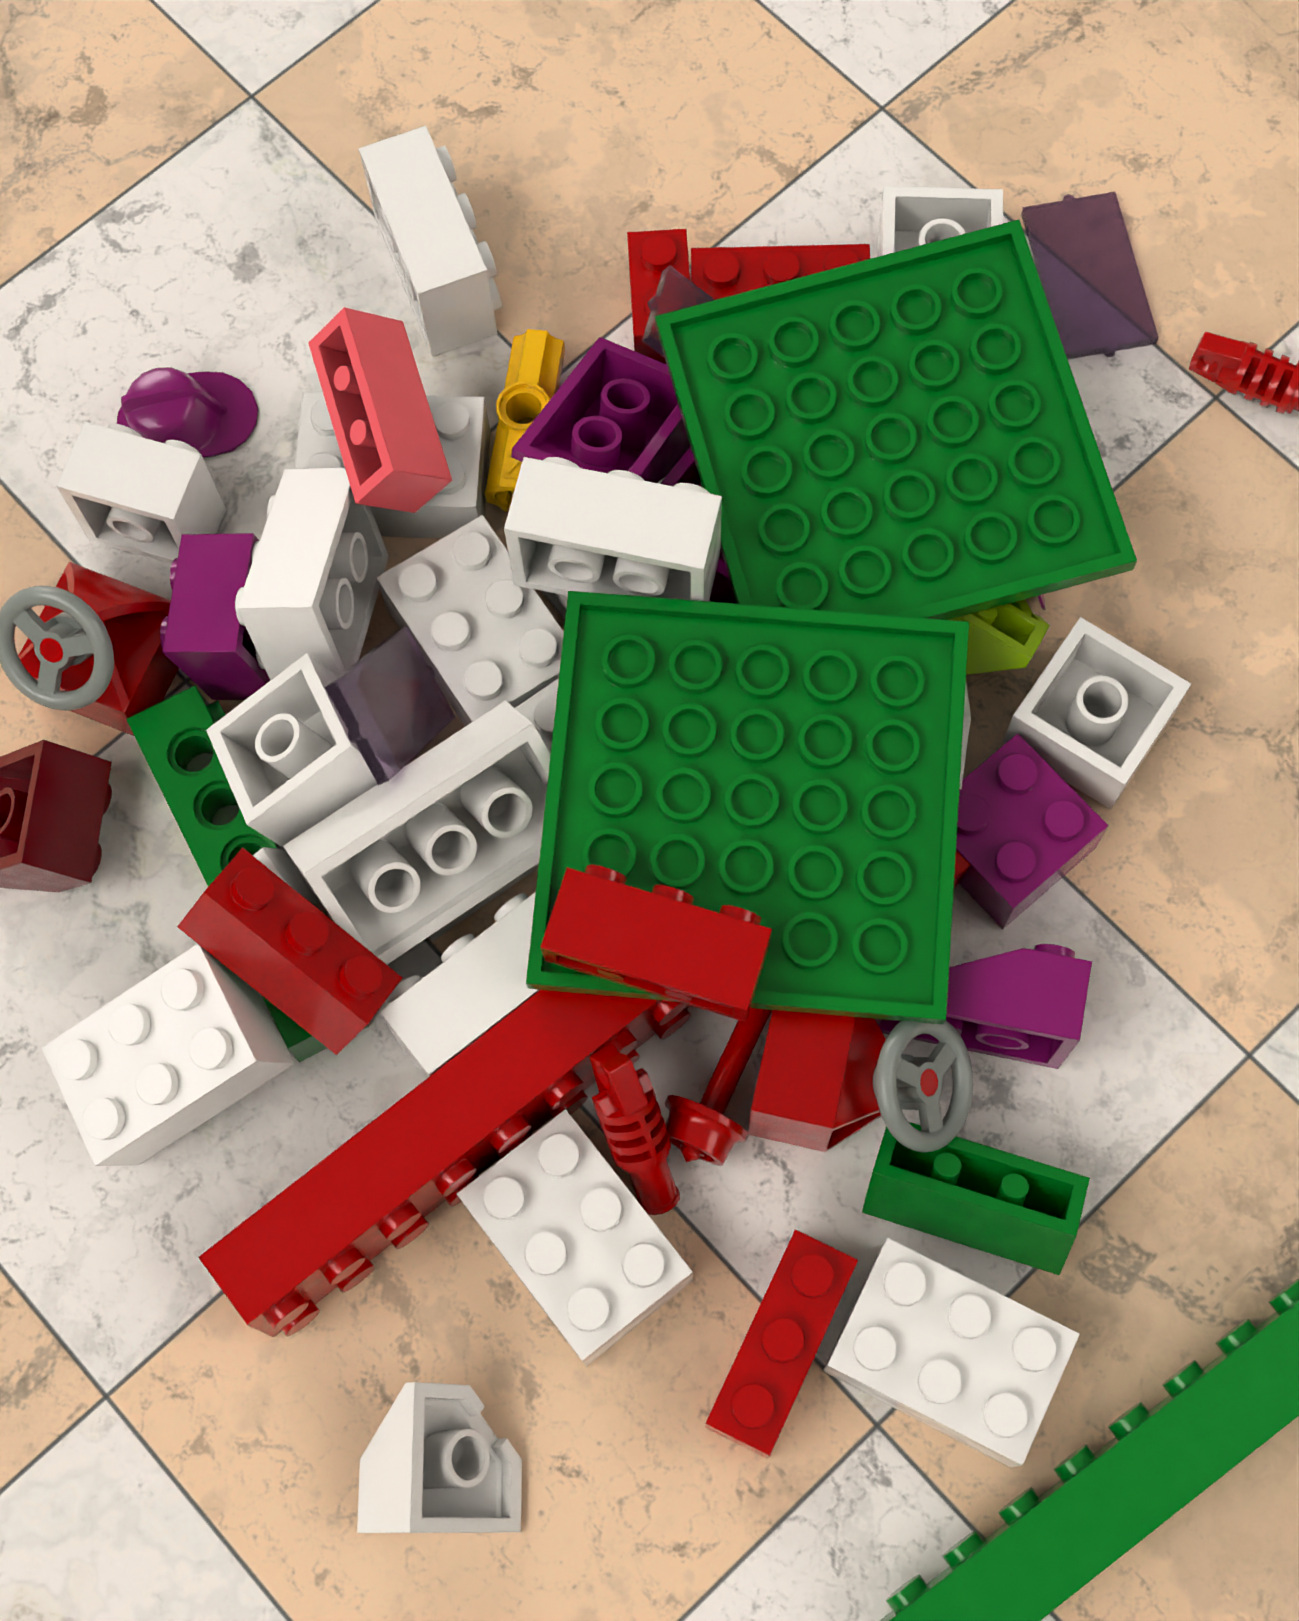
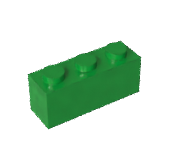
[862,1122,1090,1276]

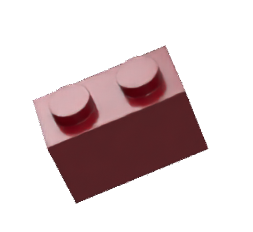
[0,740,112,892]

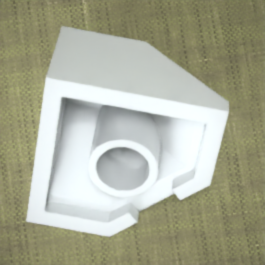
[357,1382,522,1533]

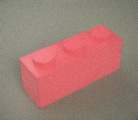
[308,307,452,513]

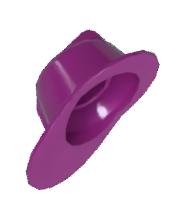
[117,367,258,458]

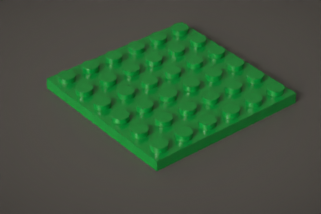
[655,219,1137,620]
[526,591,969,1025]

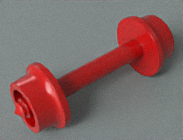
[664,1008,772,1166]

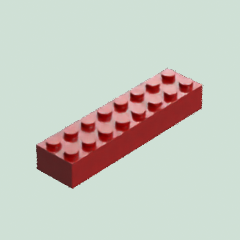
[198,990,691,1337]

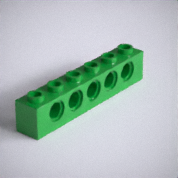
[126,685,369,1063]

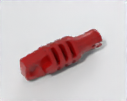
[1189,332,1299,414]
[589,1044,680,1215]

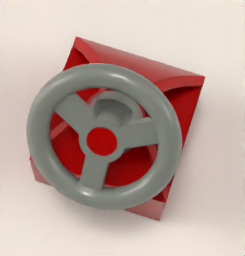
[0,562,179,736]
[748,1010,973,1152]

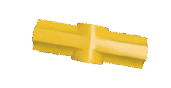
[485,329,565,512]

